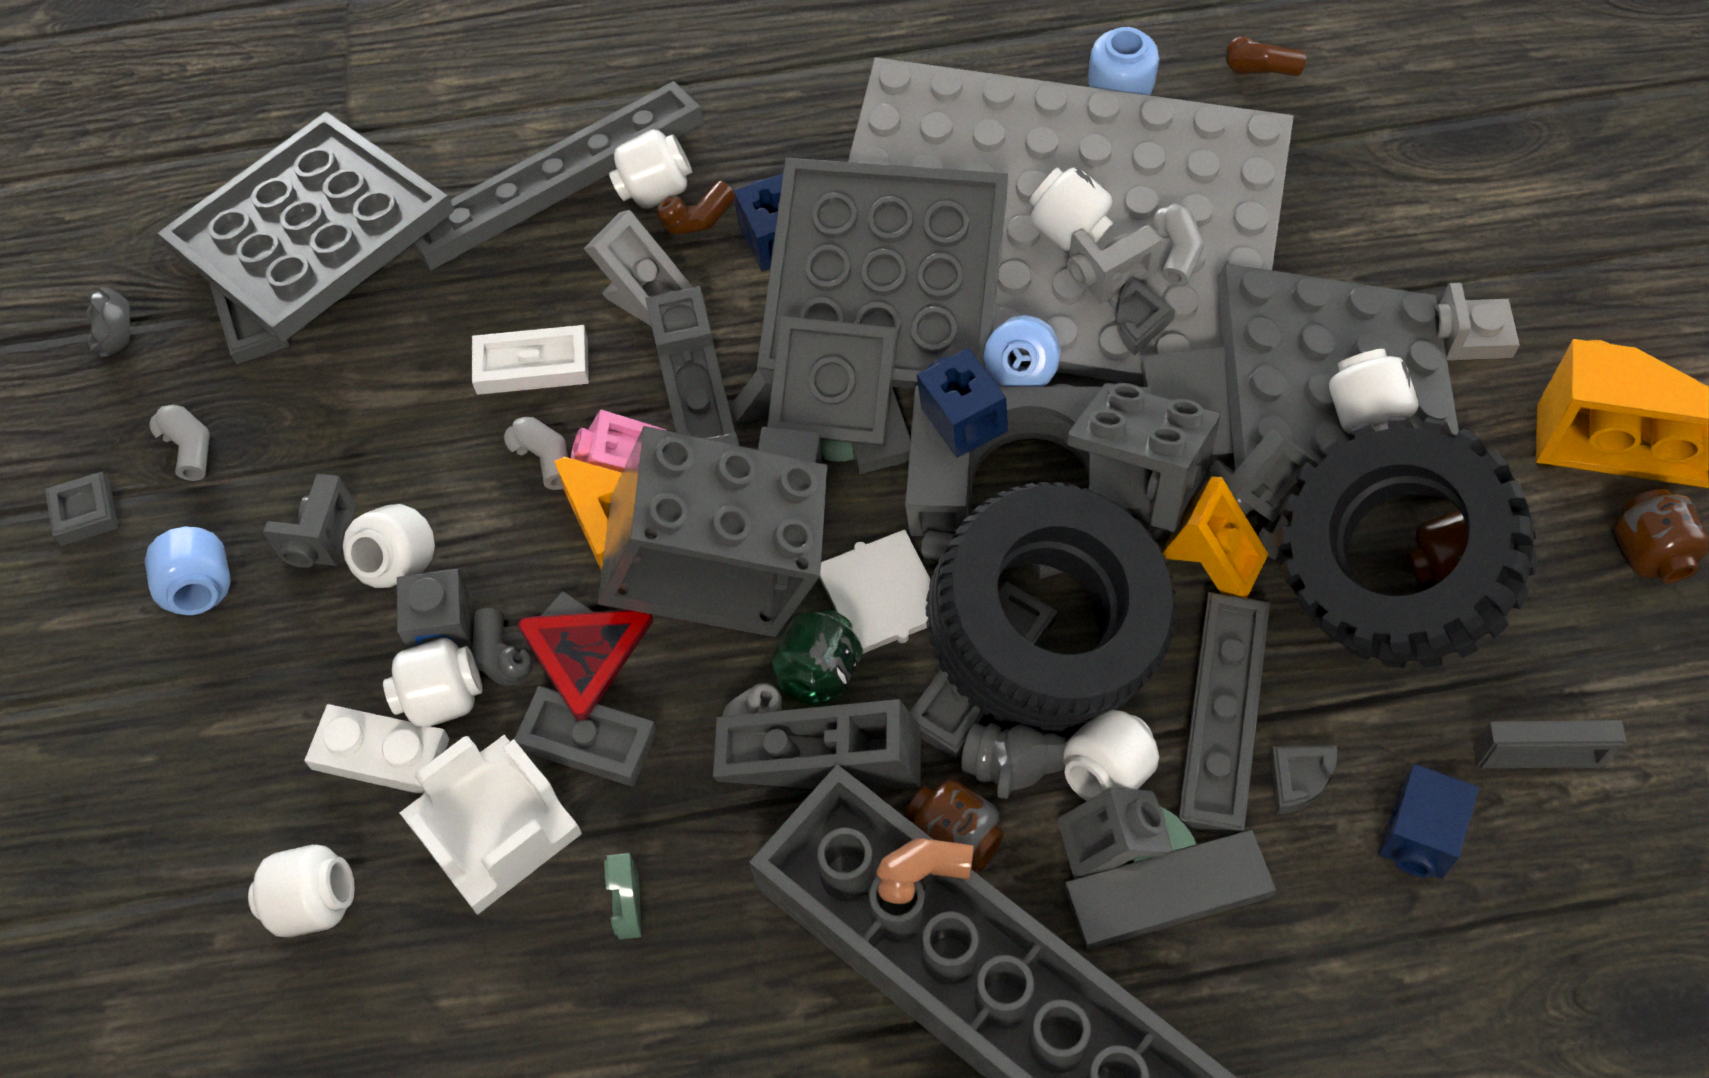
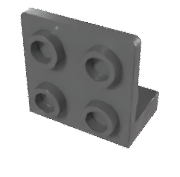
[1067,383,1221,532]

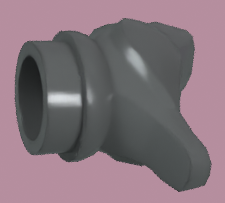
[962,723,1068,799]

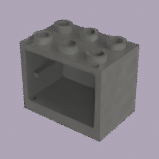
[598,426,827,637]

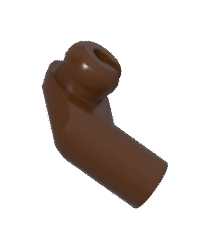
[1226,36,1306,76]
[657,181,734,235]

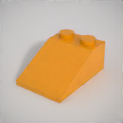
[1536,339,1709,488]

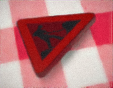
[518,610,653,720]

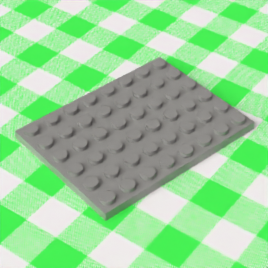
[848,57,1294,386]

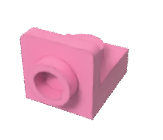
[571,410,666,473]

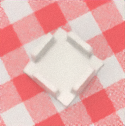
[400,735,582,915]

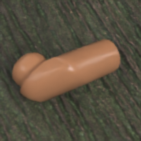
[876,838,974,904]

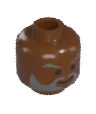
[1614,489,1709,584]
[904,780,1005,874]

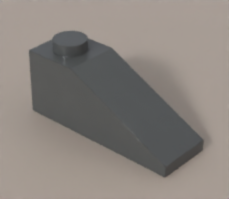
[713,699,921,792]

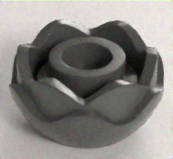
[87,287,130,357]

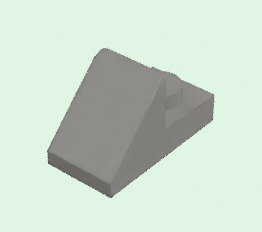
[584,210,693,327]

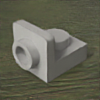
[1067,224,1162,304]
[1434,283,1520,360]

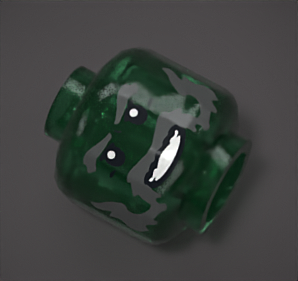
[771,610,863,705]

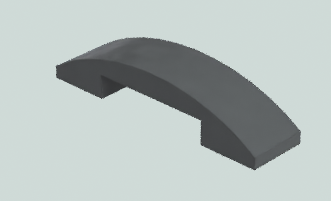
[645,286,739,446]

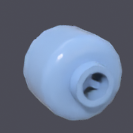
[1088,27,1159,95]
[983,315,1062,387]
[145,526,231,615]

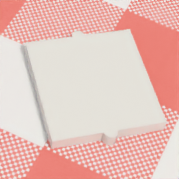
[819,529,931,656]

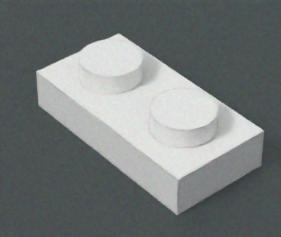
[472,325,589,395]
[304,704,449,794]

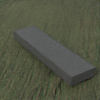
[1177,592,1270,836]

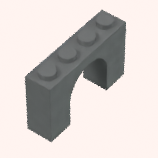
[905,384,1151,536]

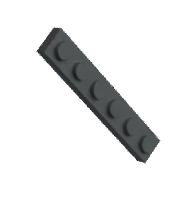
[411,81,704,271]

